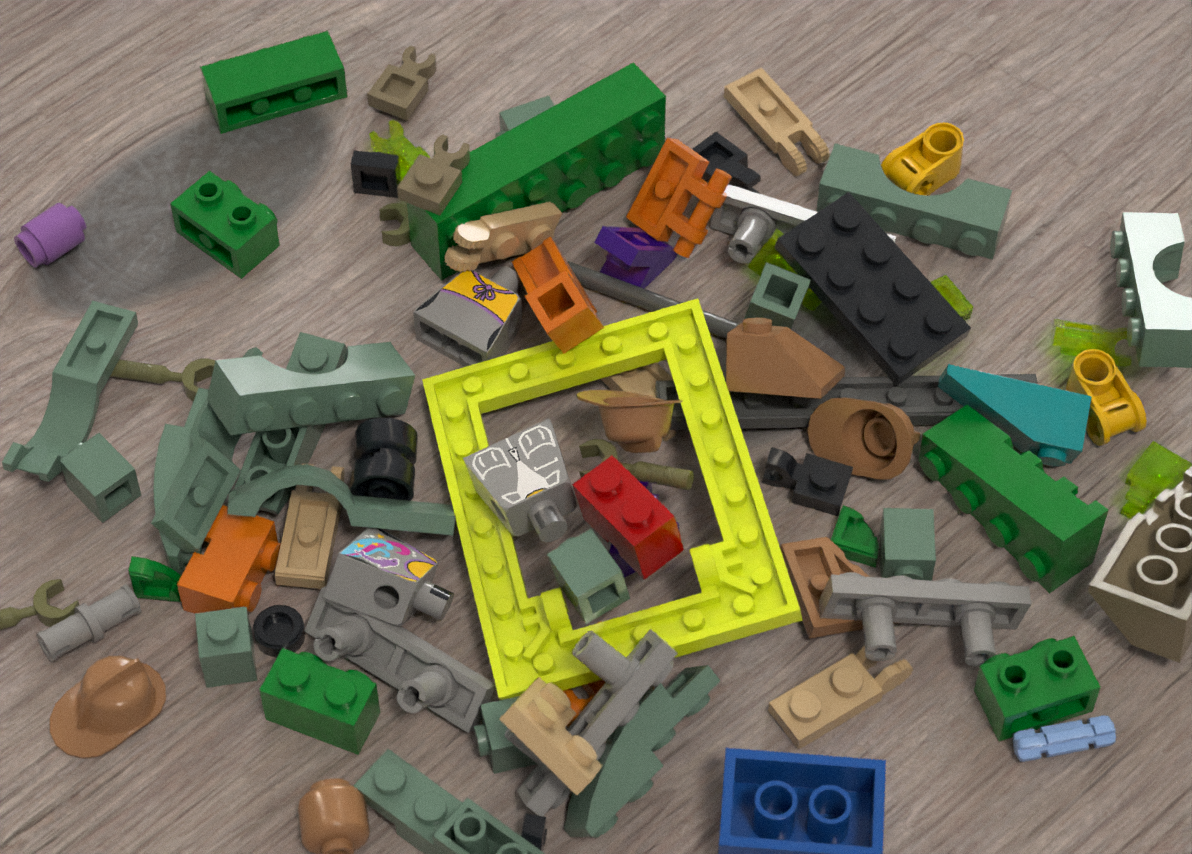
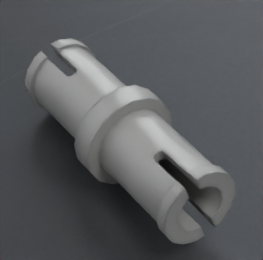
[36,584,142,662]

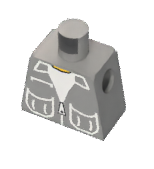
[463,418,577,542]

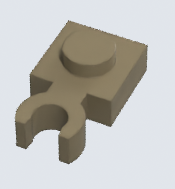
[367,46,437,120]
[397,135,470,215]

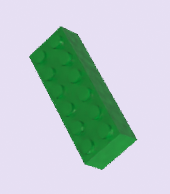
[407,62,666,281]

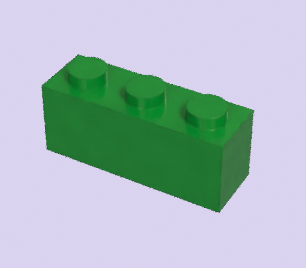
[200,31,348,134]

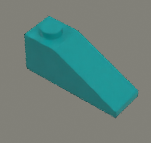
[938,364,1092,467]

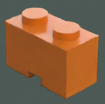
[177,505,281,614]

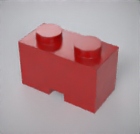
[572,455,684,580]

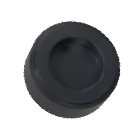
[253,605,305,657]

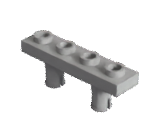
[710,184,896,264]
[819,572,1031,667]
[304,586,496,733]
[504,629,678,816]

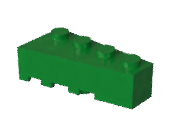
[918,405,1108,594]

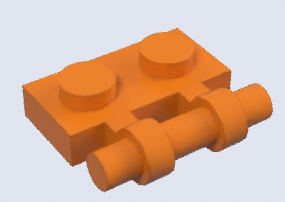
[626,138,732,258]

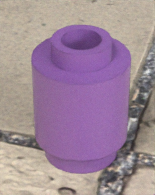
[14,203,86,267]

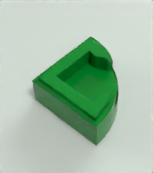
[831,505,879,568]
[128,556,181,602]

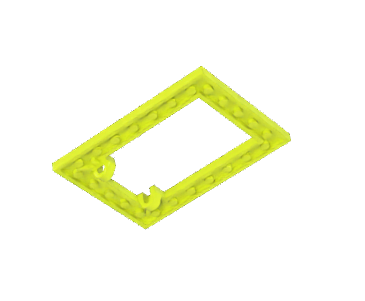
[422,298,803,700]

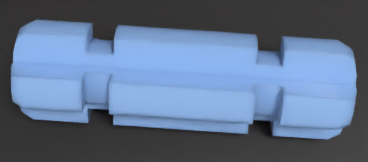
[1013,715,1116,762]

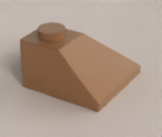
[726,317,845,399]

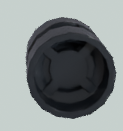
[350,418,418,501]

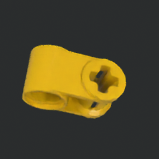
[881,122,964,196]
[1066,349,1147,446]

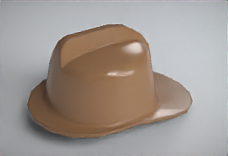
[576,390,682,453]
[807,397,920,480]
[50,656,166,759]

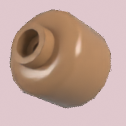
[298,778,370,854]

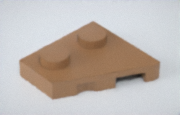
[780,537,896,639]

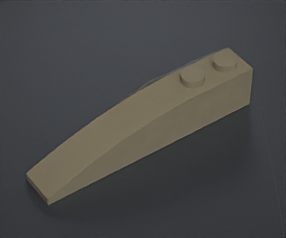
[1088,466,1192,663]

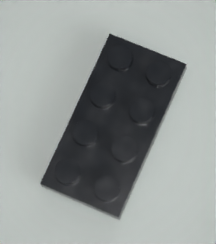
[775,192,971,386]

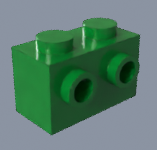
[170,170,280,279]
[974,636,1101,742]
[259,648,381,755]

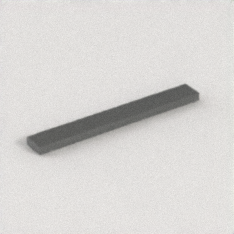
[655,374,1038,430]

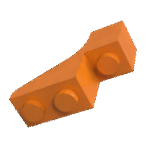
[511,236,604,354]

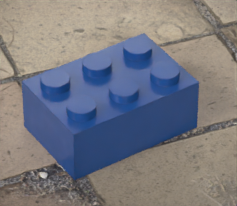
[718,748,886,854]

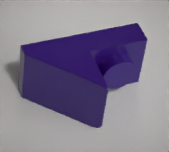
[594,226,678,289]

